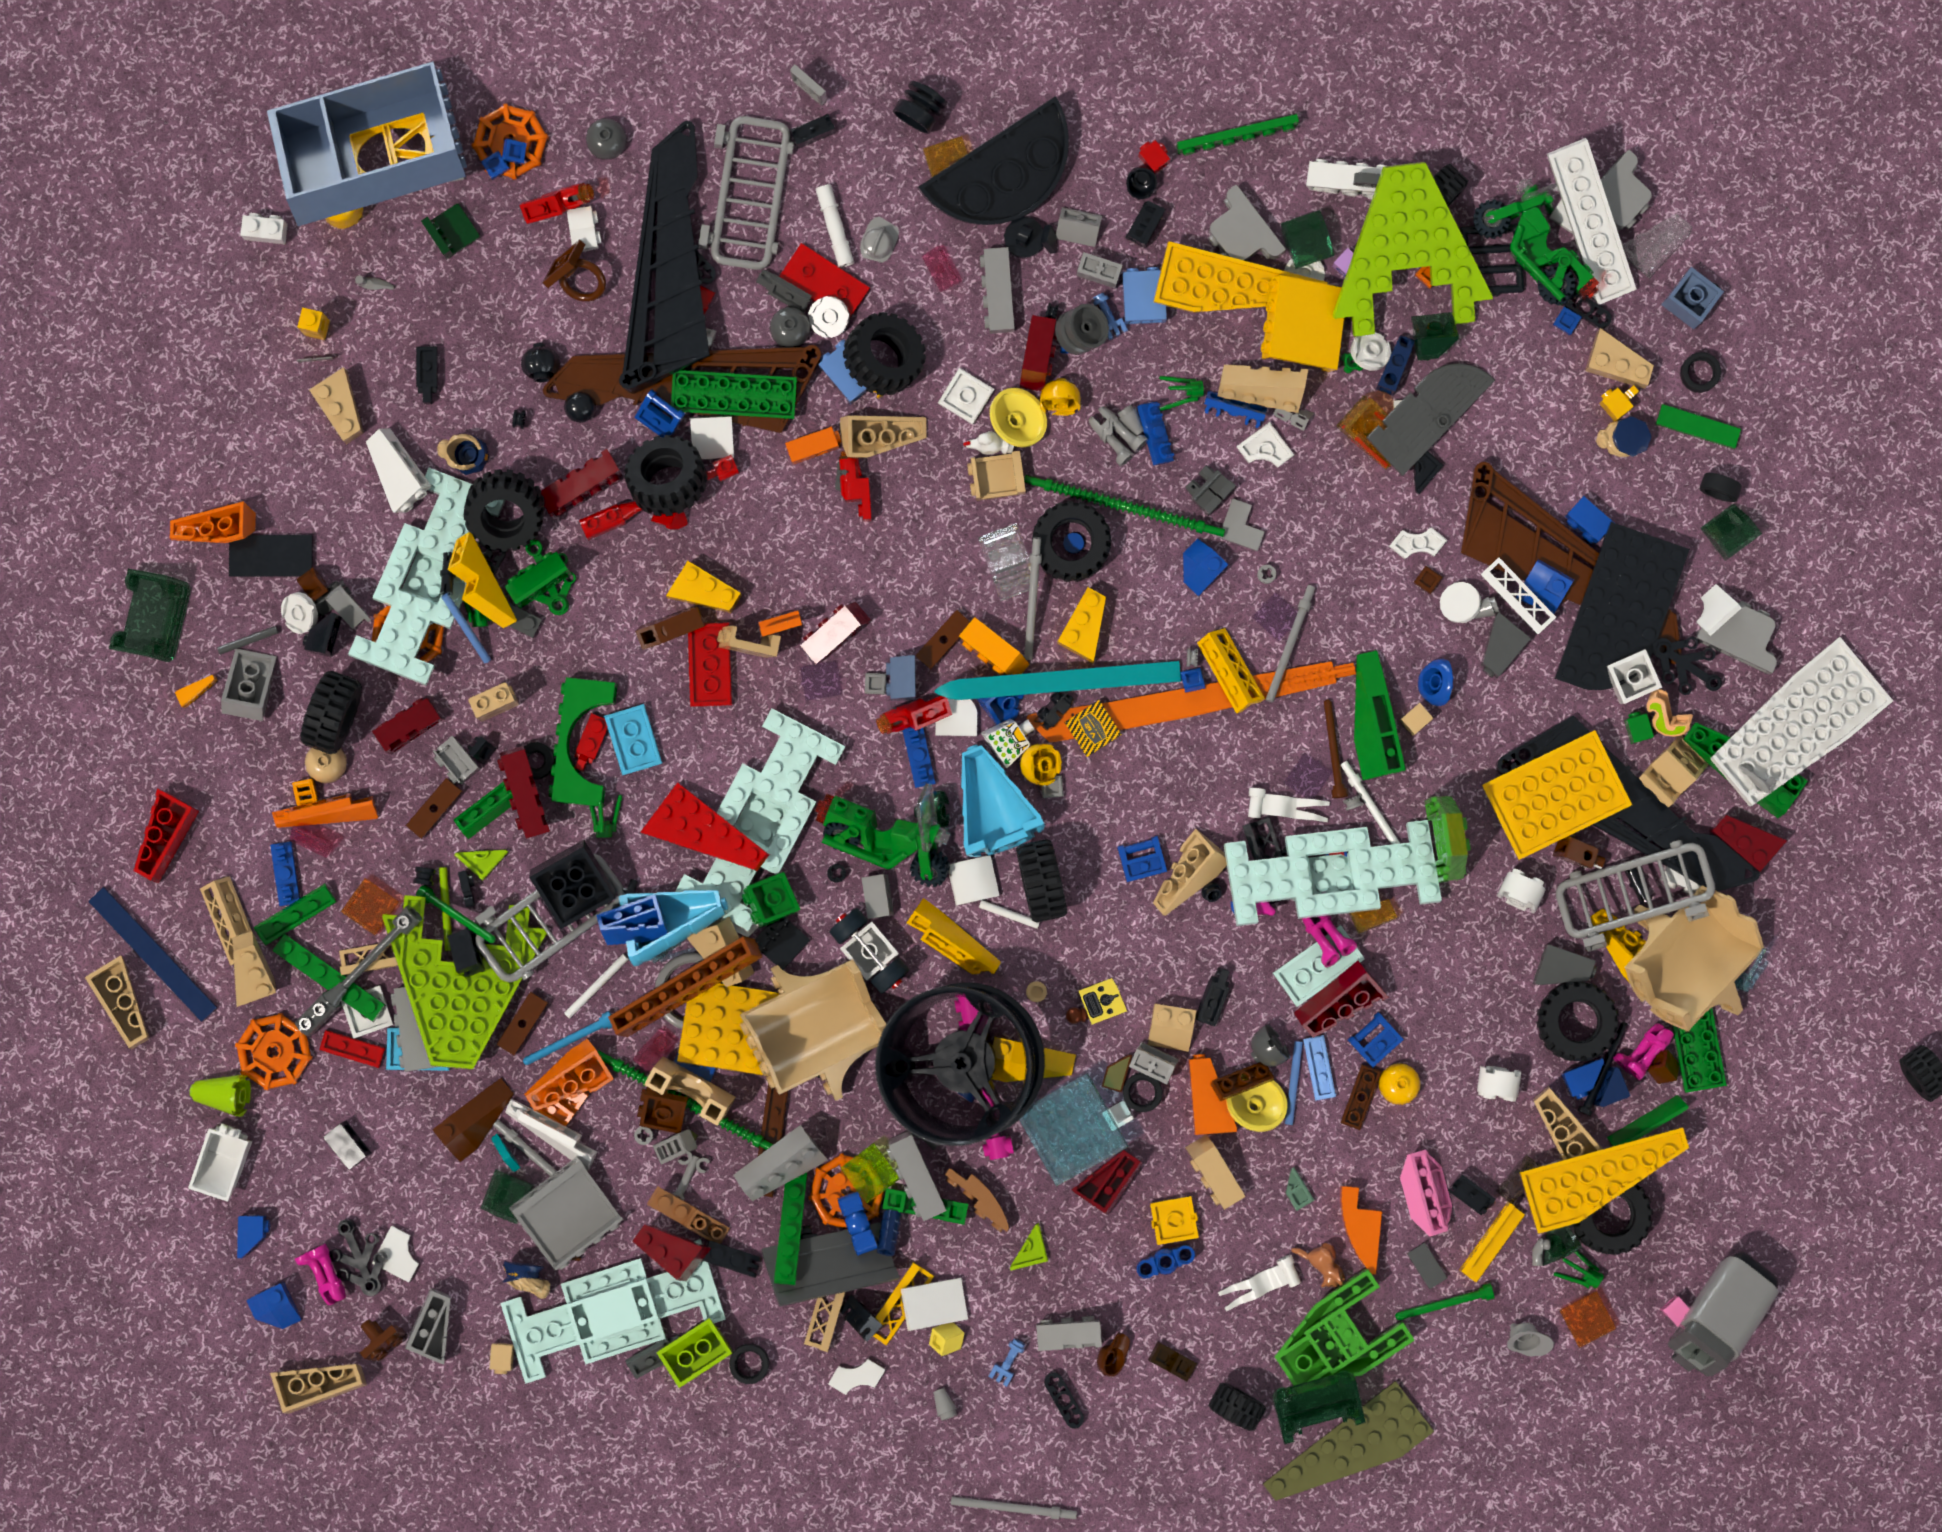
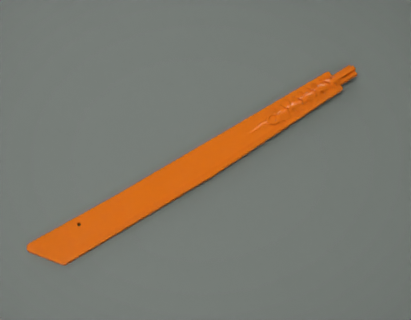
[1027,662,1356,743]

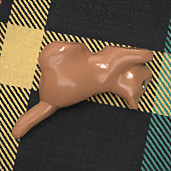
[1291,1243,1345,1288]

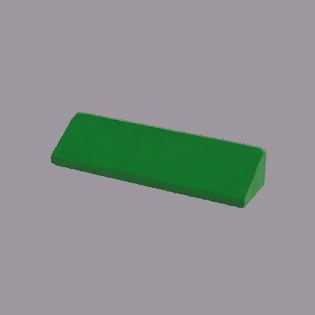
[454,782,513,839]
[1607,1095,1689,1147]

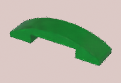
[883,1188,969,1225]

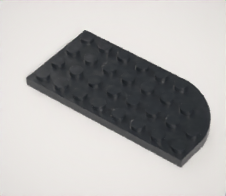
[1554,522,1690,690]

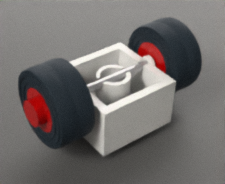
[829,908,910,994]

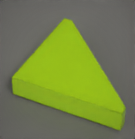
[454,850,508,880]
[1010,1223,1048,1270]

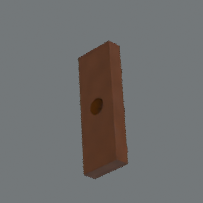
[915,610,970,670]
[405,778,462,839]
[497,992,548,1056]
[1211,1062,1274,1102]
[1340,1064,1381,1130]

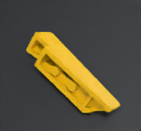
[907,898,1001,974]

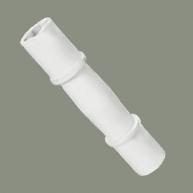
[815,184,854,268]

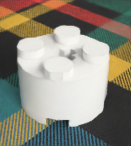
[1497,869,1546,913]
[1477,1066,1522,1101]

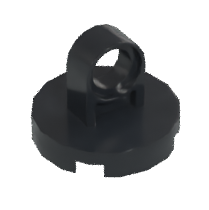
[1004,217,1043,259]

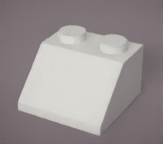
[1607,649,1662,704]

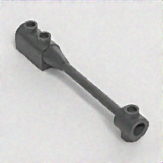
[295,905,422,1037]

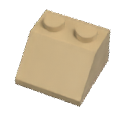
[1147,1004,1196,1052]

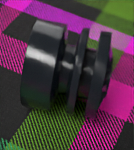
[893,81,947,134]

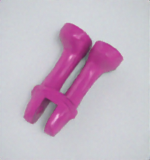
[1302,915,1357,968]
[1613,1023,1674,1080]
[295,1243,346,1305]

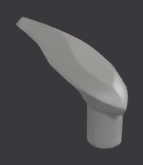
[355,275,394,290]
[1738,766,1776,793]

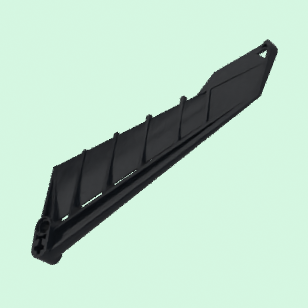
[619,121,710,394]
[1496,716,1760,892]

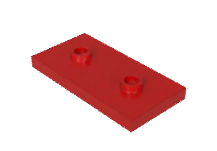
[779,243,870,318]
[688,623,732,707]

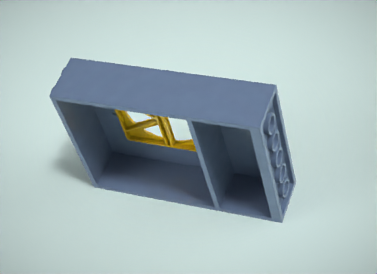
[267,62,467,226]

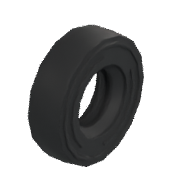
[524,742,555,779]

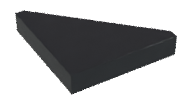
[1413,451,1443,494]

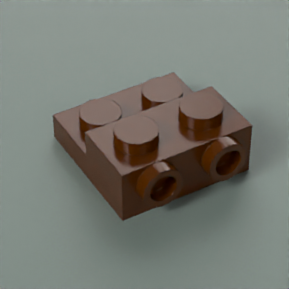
[637,1087,688,1134]

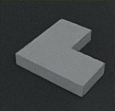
[1218,498,1265,551]

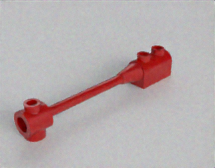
[579,454,739,540]

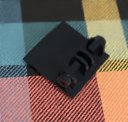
[755,917,810,970]

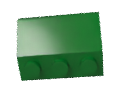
[505,552,572,609]

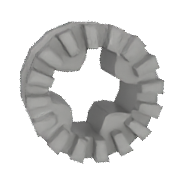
[1257,565,1276,584]
[1186,648,1198,667]
[1343,795,1364,811]
[634,1127,654,1145]

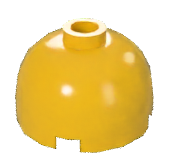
[1040,378,1081,416]
[1020,744,1062,785]
[1378,1063,1420,1105]

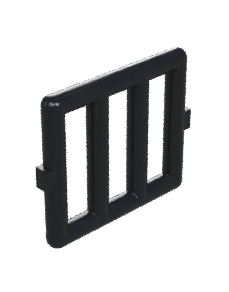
[1459,223,1525,297]

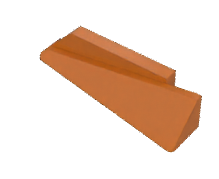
[272,793,378,828]

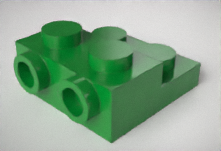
[742,872,801,928]

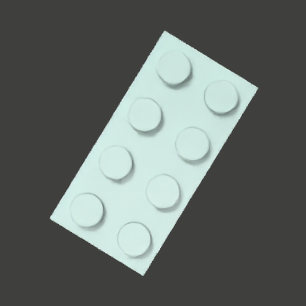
[1273,925,1365,1007]

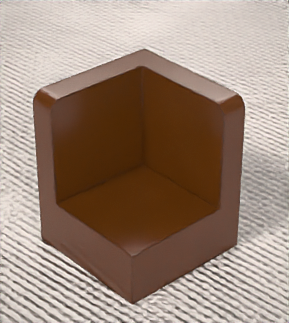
[297,567,328,602]
[1647,1049,1679,1084]

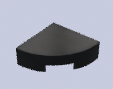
[1041,225,1057,254]

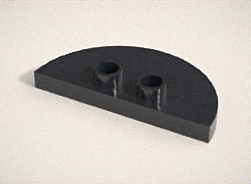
[917,96,1069,225]

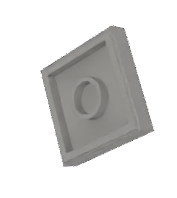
[790,64,827,106]

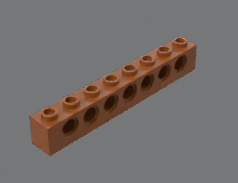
[608,936,762,1037]

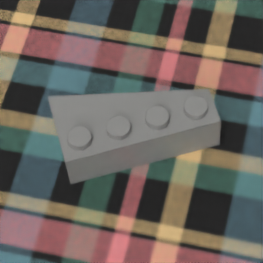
[733,1125,828,1201]

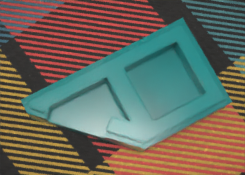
[491,1134,521,1172]

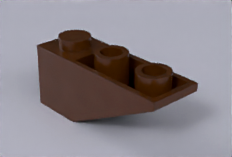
[635,607,705,650]

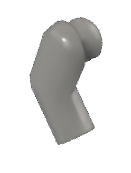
[1532,1238,1550,1266]

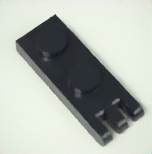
[702,1241,762,1278]

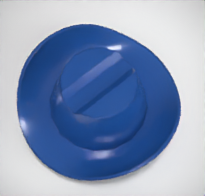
[1418,659,1454,706]

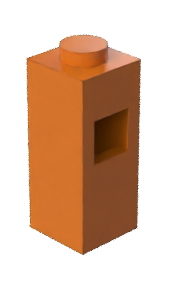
[785,427,841,465]

